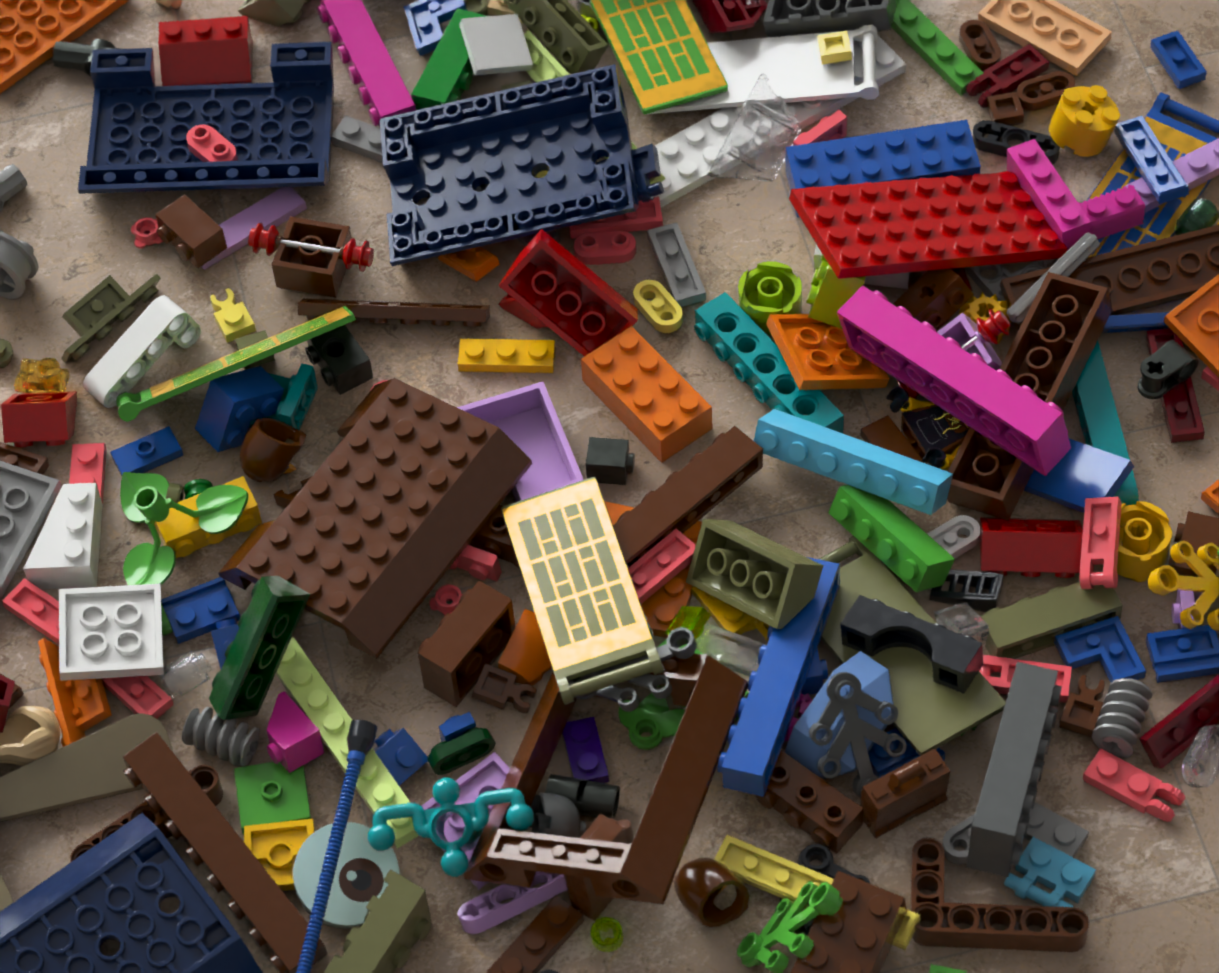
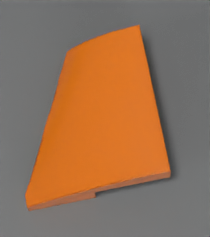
[498,609,553,686]

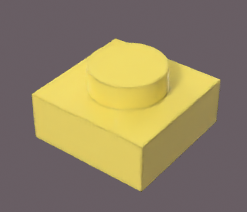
[817,31,852,65]

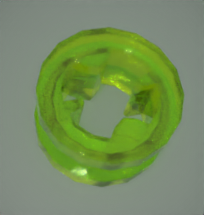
[590,917,624,952]

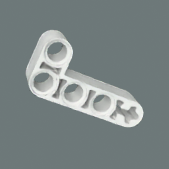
[83,295,201,408]

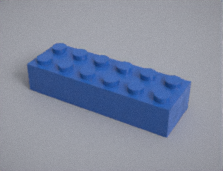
[785,120,981,218]

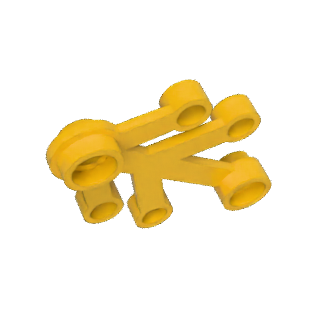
[1148,541,1219,631]

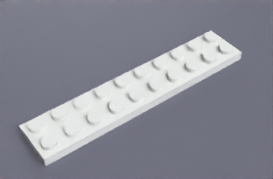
[654,34,906,208]

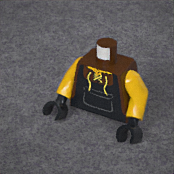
[886,386,970,471]

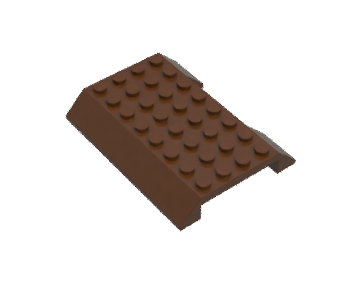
[218,378,532,659]

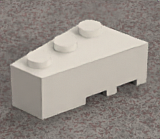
[23,483,103,589]

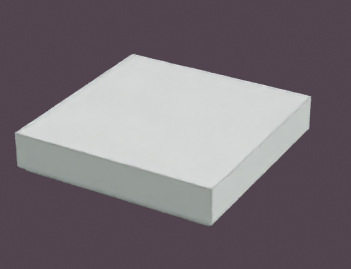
[459,14,533,75]

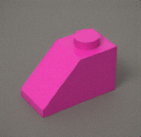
[266,691,324,773]

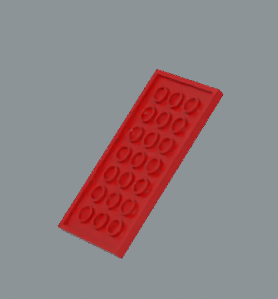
[789,171,1068,279]

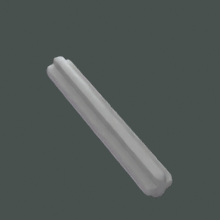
[1007,232,1100,324]

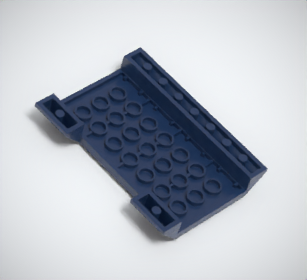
[78,42,334,194]

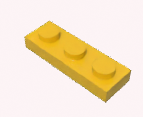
[458,338,556,373]

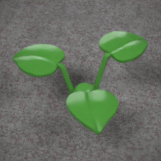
[120,472,249,585]

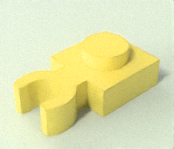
[210,288,256,343]

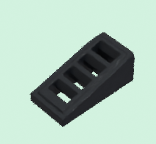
[929,569,1004,612]

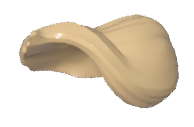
[0,706,60,766]

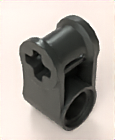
[1137,340,1199,399]

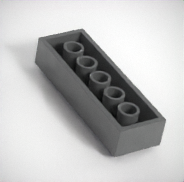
[966,662,1062,877]

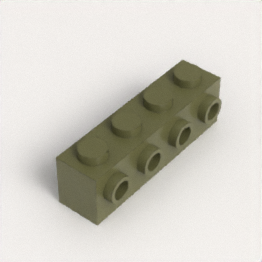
[503,0,609,74]

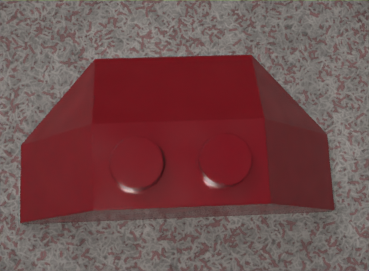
[692,0,768,33]

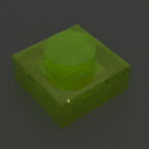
[665,606,711,640]

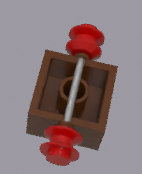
[248,216,374,298]

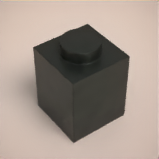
[586,437,635,485]

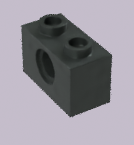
[305,325,373,395]

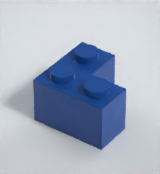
[195,366,284,452]

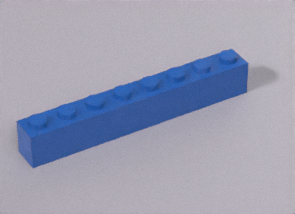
[718,557,840,797]

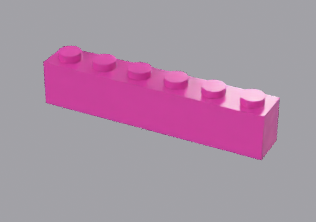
[317,0,416,127]

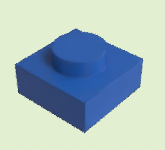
[438,712,476,742]

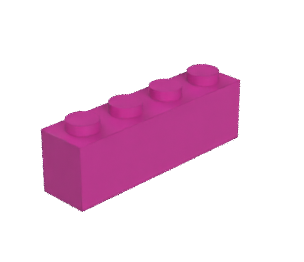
[1007,139,1091,251]

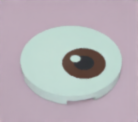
[292,822,399,928]

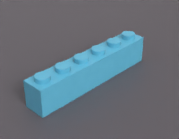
[754,409,953,515]

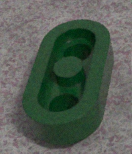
[427,727,496,775]

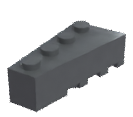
[763,0,897,38]

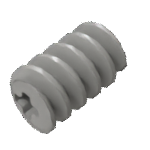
[1092,678,1153,758]
[182,707,260,767]

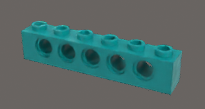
[694,292,844,433]

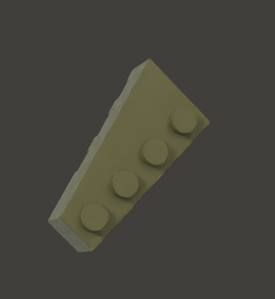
[324,869,432,973]

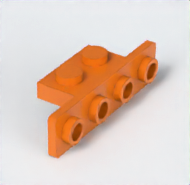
[38,638,112,747]

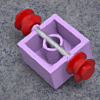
[897,309,1011,399]

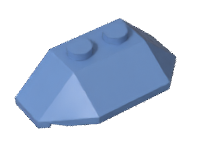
[785,651,894,779]

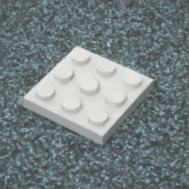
[59,584,164,681]

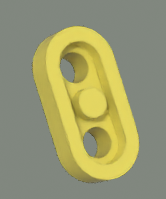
[633,279,683,333]

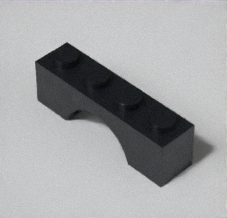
[840,595,983,694]

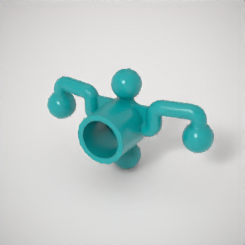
[367,777,534,877]

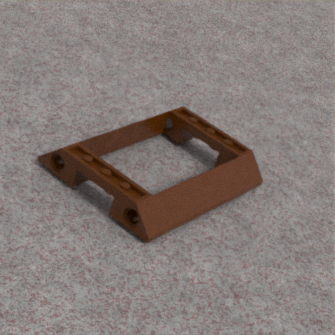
[463,653,748,904]

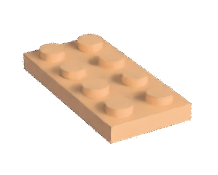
[978,0,1112,76]

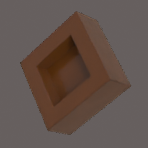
[987,92,1024,125]

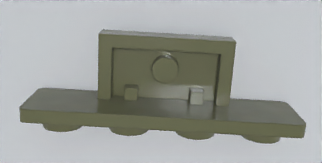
[61,273,161,363]

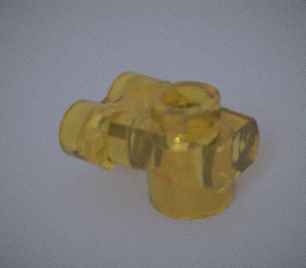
[14,358,70,393]

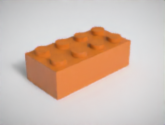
[581,326,712,463]

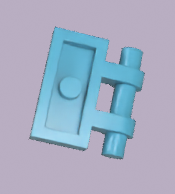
[1004,837,1096,907]

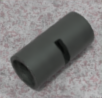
[545,774,620,819]

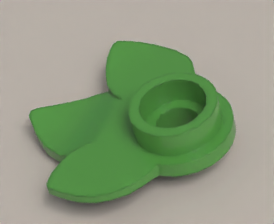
[618,693,685,750]

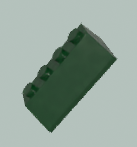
[209,576,310,720]

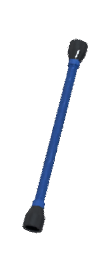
[296,719,378,973]

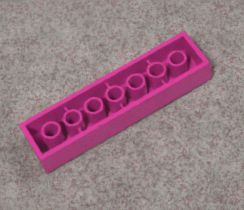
[837,285,1071,476]

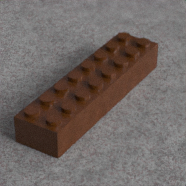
[947,272,1113,521]

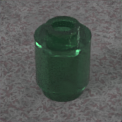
[1174,198,1219,235]

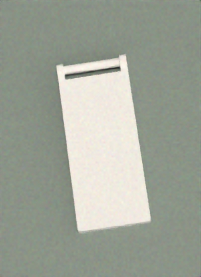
[649,25,879,114]

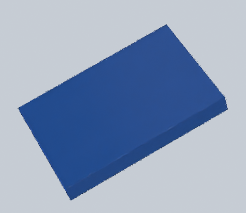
[1024,438,1134,513]

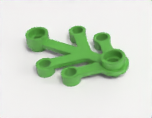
[737,881,843,973]

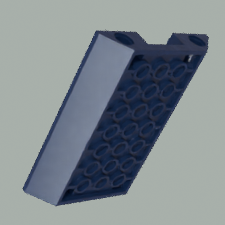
[380,64,639,266]
[0,813,263,973]

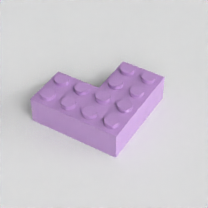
[457,381,584,502]

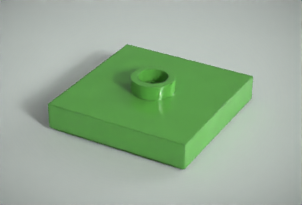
[234,762,311,834]

